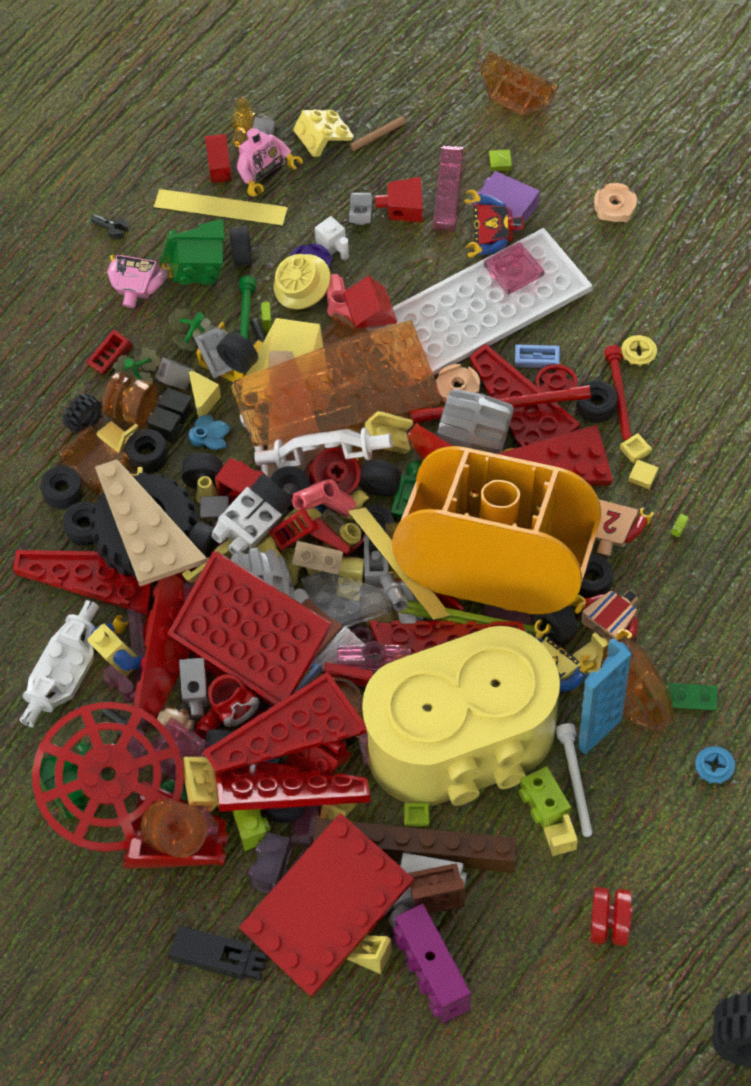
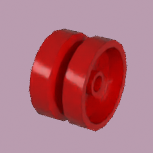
[304,447,361,494]
[590,887,632,946]

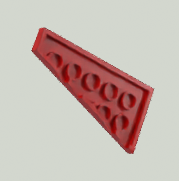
[470,344,580,447]
[498,425,613,486]
[13,550,152,615]
[133,574,192,724]
[369,621,526,665]
[203,672,367,774]
[215,761,370,812]

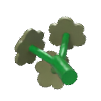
[169,308,215,351]
[113,347,161,391]

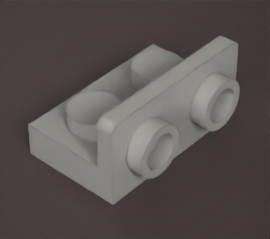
[194,327,232,378]

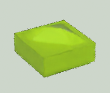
[489,149,512,172]

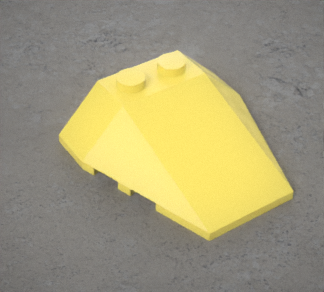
[240,318,331,415]

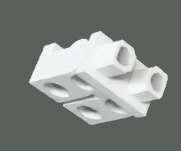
[211,487,282,555]

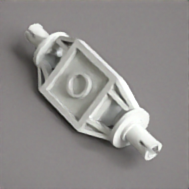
[255,428,392,469]
[20,600,99,727]

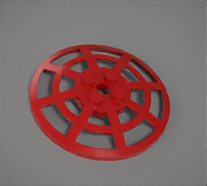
[32,702,184,852]

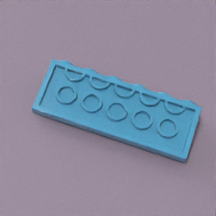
[578,638,632,755]

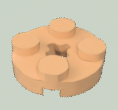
[594,183,637,222]
[435,364,480,403]

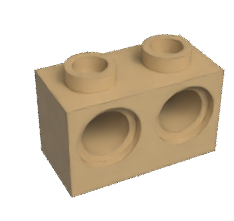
[292,541,343,575]

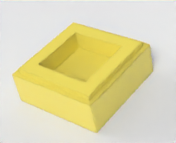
[620,433,652,464]
[628,460,659,489]

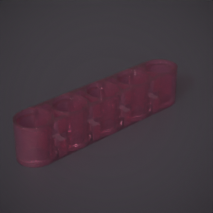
[434,145,463,231]

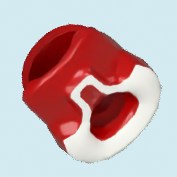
[208,674,260,727]

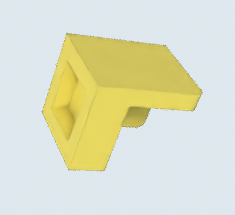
[544,814,578,856]

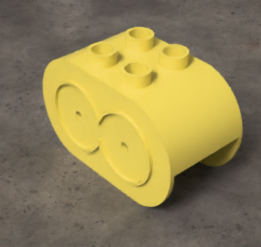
[362,626,560,806]

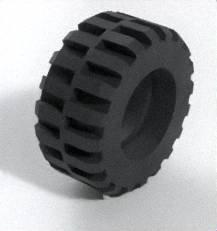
[713,993,751,1068]

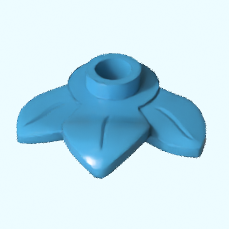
[188,415,231,450]

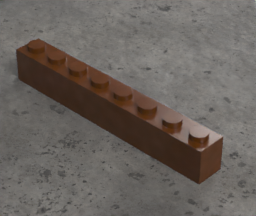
[313,818,517,873]

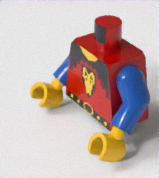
[464,190,524,258]

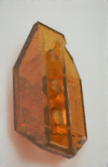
[480,50,559,116]
[601,636,675,732]

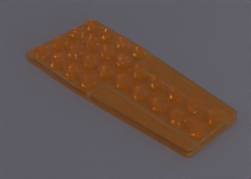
[231,320,444,447]

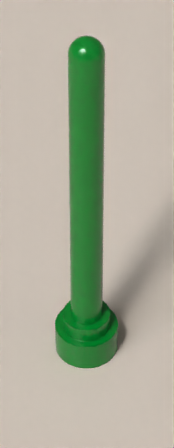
[239,276,256,340]

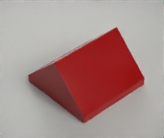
[343,275,398,328]

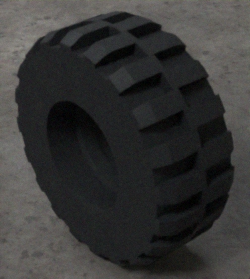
[90,473,197,578]

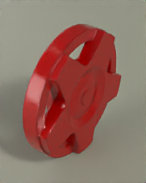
[536,364,578,402]

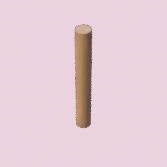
[350,116,406,151]

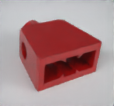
[375,177,423,222]

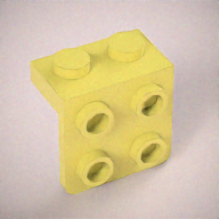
[293,110,354,157]

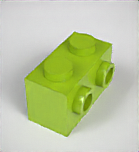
[518,767,571,829]
[232,809,270,851]

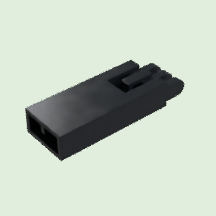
[169,926,269,981]

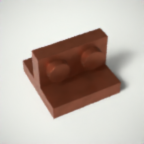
[408,863,465,914]

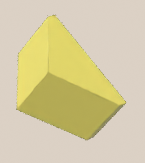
[189,371,221,418]
[347,936,392,974]

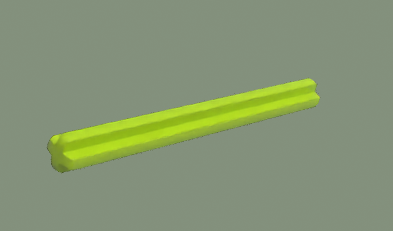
[398,600,537,636]

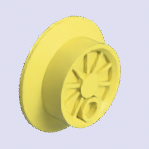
[274,254,331,310]

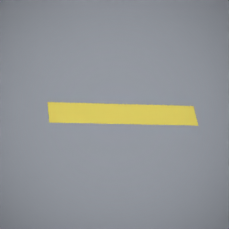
[154,189,288,225]
[348,508,451,620]

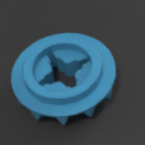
[695,746,735,784]

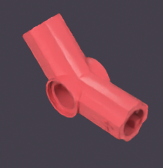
[326,274,362,329]
[292,479,356,517]

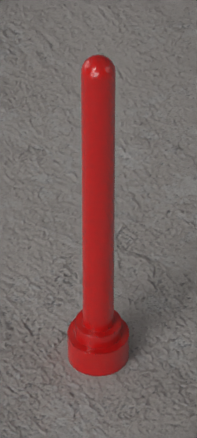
[604,345,631,441]

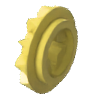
[621,335,657,367]

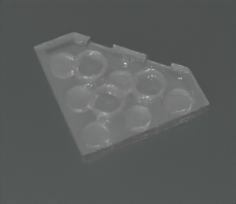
[301,571,392,629]

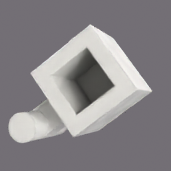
[315,216,349,260]

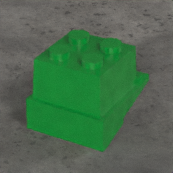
[160,219,225,285]
[32,742,106,819]

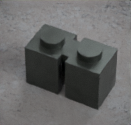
[146,388,194,443]

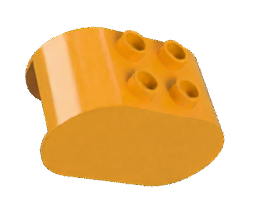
[392,446,602,614]

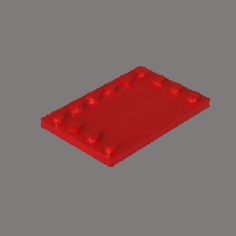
[167,551,333,704]
[239,813,415,997]

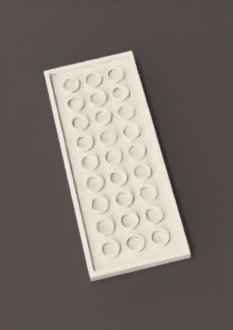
[362,228,593,389]

